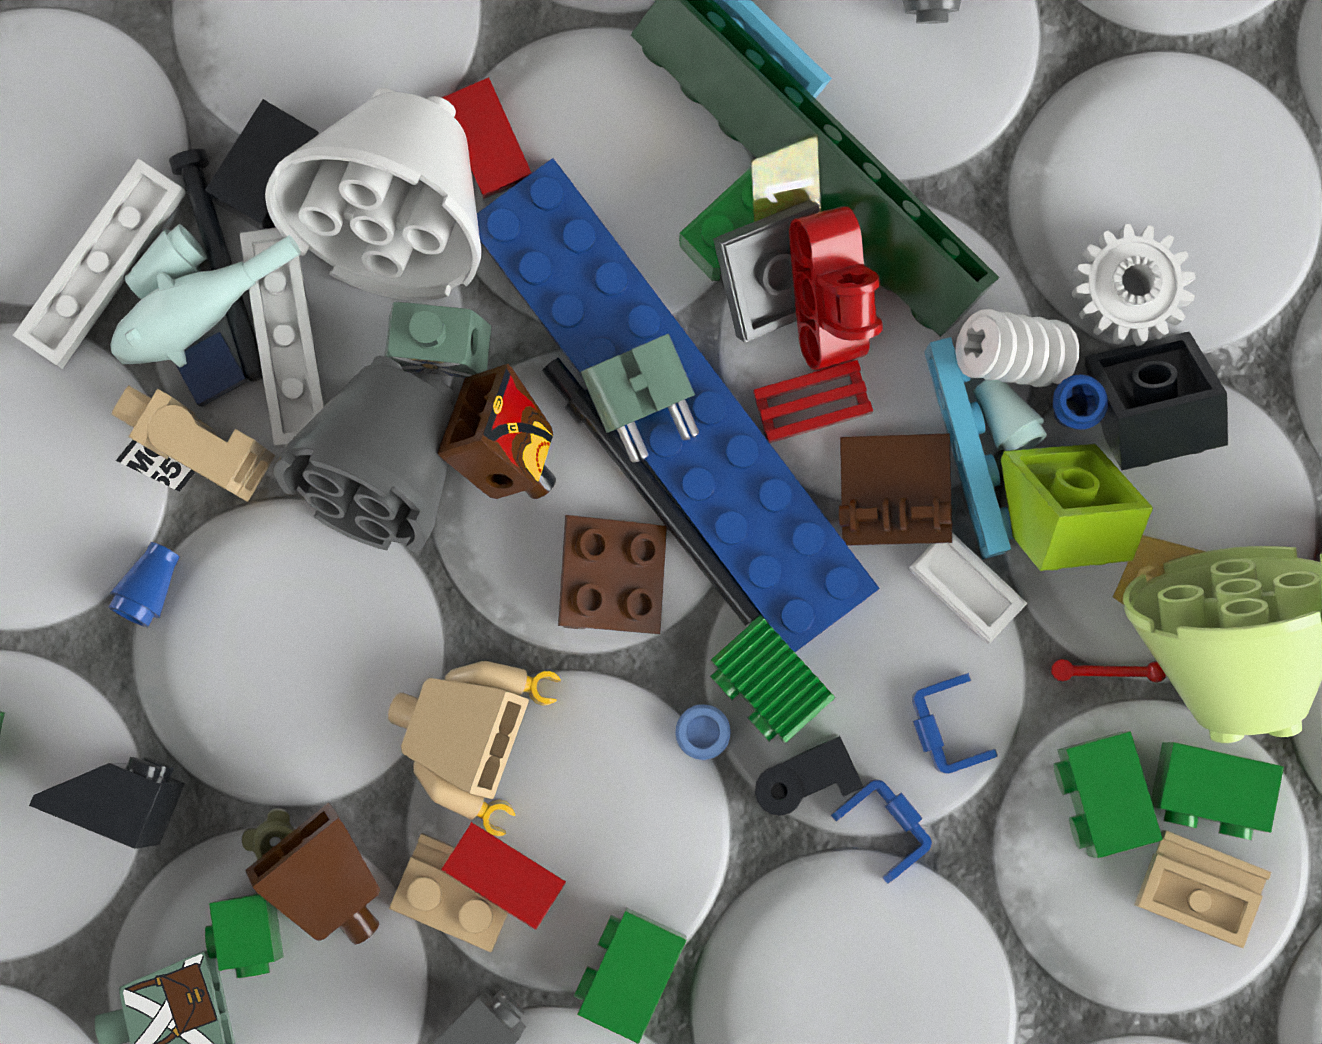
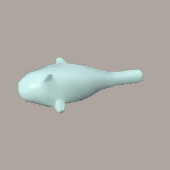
[110,235,301,368]

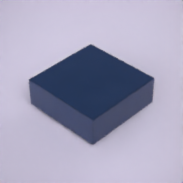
[175,332,248,407]

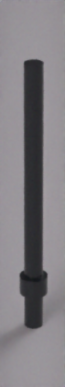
[542,357,761,626]

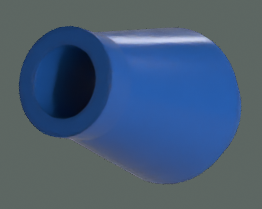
[1053,375,1108,430]
[109,542,180,628]

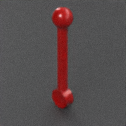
[1051,659,1166,683]

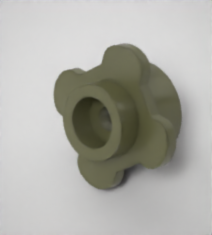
[241,809,295,859]

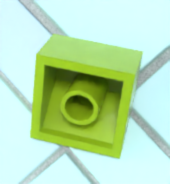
[1001,444,1153,571]

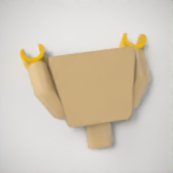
[388,661,561,837]

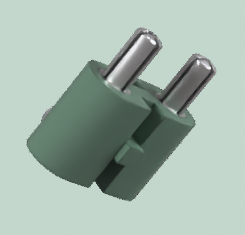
[580,334,699,462]

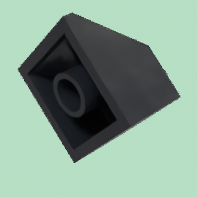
[1085,331,1228,471]
[29,756,185,849]

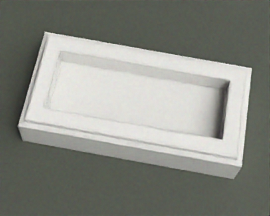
[908,533,1027,644]

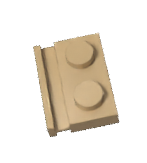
[1134,830,1272,949]
[389,833,508,952]

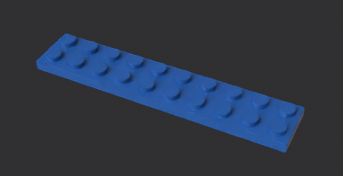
[477,158,880,652]

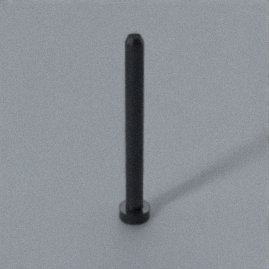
[169,148,263,382]

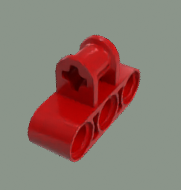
[789,206,883,370]

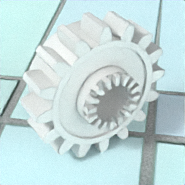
[1072,224,1196,346]

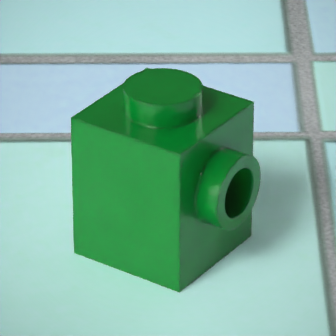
[205,894,284,978]

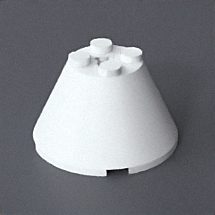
[265,88,481,301]

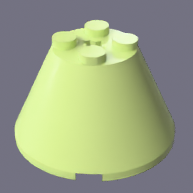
[1123,546,1322,743]

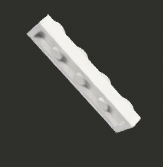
[12,158,187,369]
[240,228,324,449]

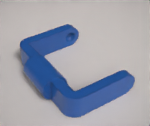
[912,673,998,774]
[831,780,932,884]

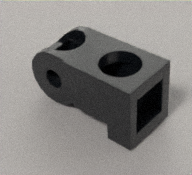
[755,736,864,816]

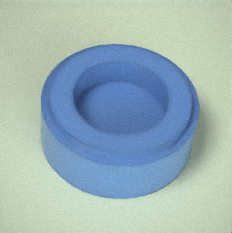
[675,704,731,760]

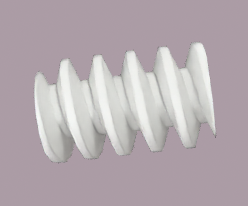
[955,309,1079,387]

